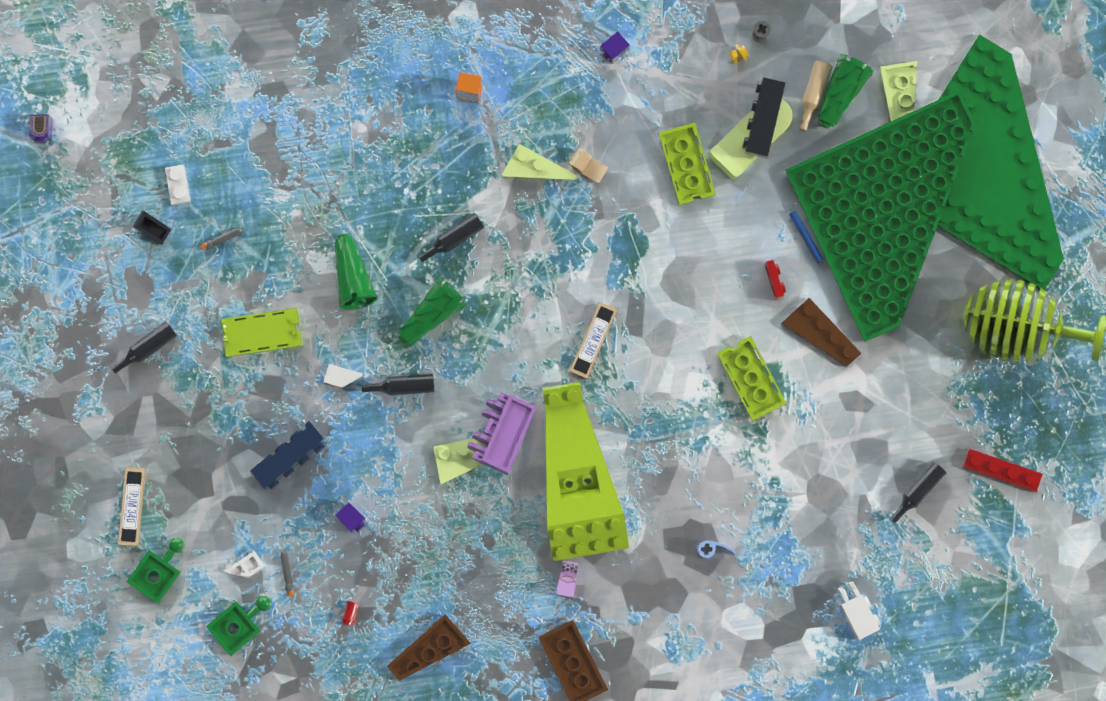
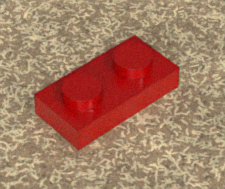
[764,260,786,301]

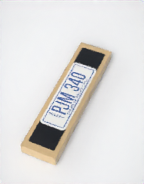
[569,302,618,379]
[118,467,146,546]

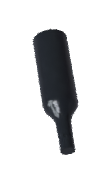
[418,212,484,263]
[111,321,177,374]
[362,373,435,396]
[890,461,947,524]

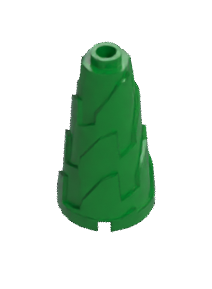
[818,54,874,129]
[335,233,377,310]
[398,277,467,345]

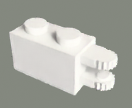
[838,581,881,640]

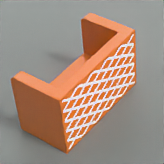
[456,72,483,103]

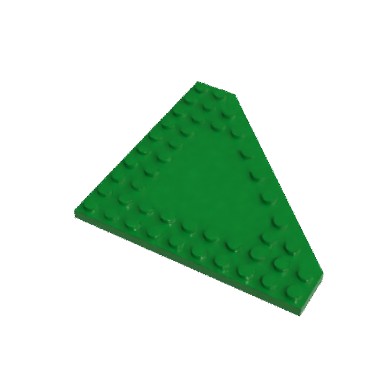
[937,34,1064,290]
[785,90,976,342]

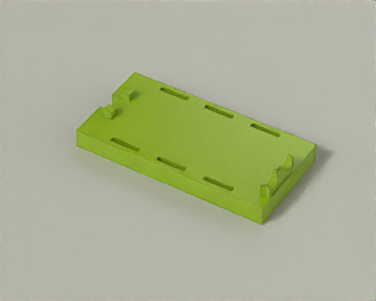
[658,122,716,206]
[221,308,303,358]
[717,336,787,421]

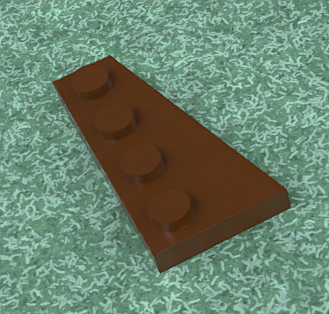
[781,298,862,367]
[387,614,471,681]

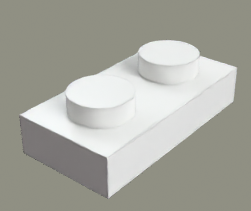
[165,164,191,206]

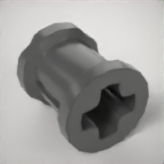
[752,21,771,42]

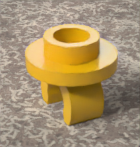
[729,44,749,64]

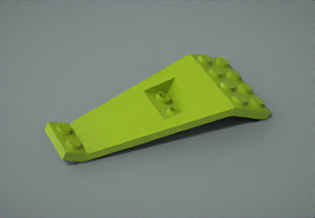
[542,382,629,562]

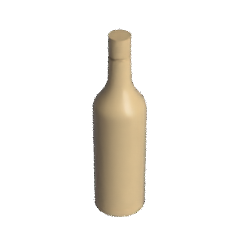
[799,61,833,132]

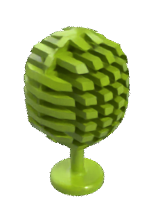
[963,279,1106,363]

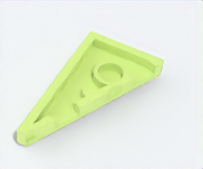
[501,144,577,181]

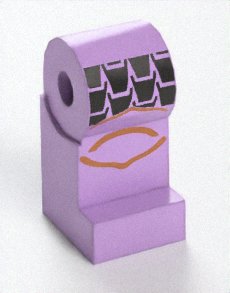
[556,560,579,598]

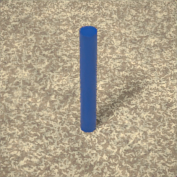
[789,211,824,264]

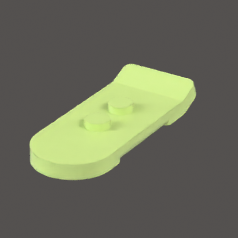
[708,99,792,180]

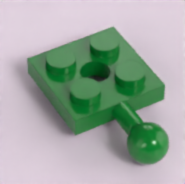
[127,537,184,604]
[206,596,272,656]

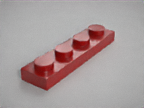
[963,449,1043,493]

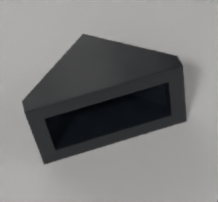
[133,210,171,245]

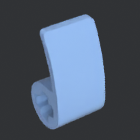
[697,541,735,559]

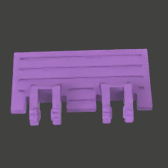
[467,392,537,475]

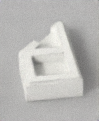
[324,364,363,388]
[224,551,265,578]

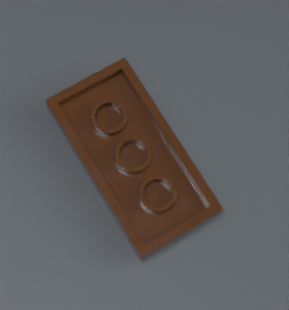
[538,620,608,701]

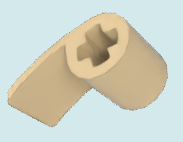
[568,148,609,183]

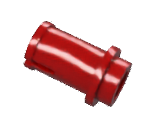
[341,601,360,627]

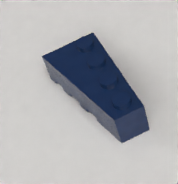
[250,421,327,490]

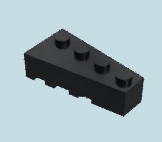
[742,77,786,159]

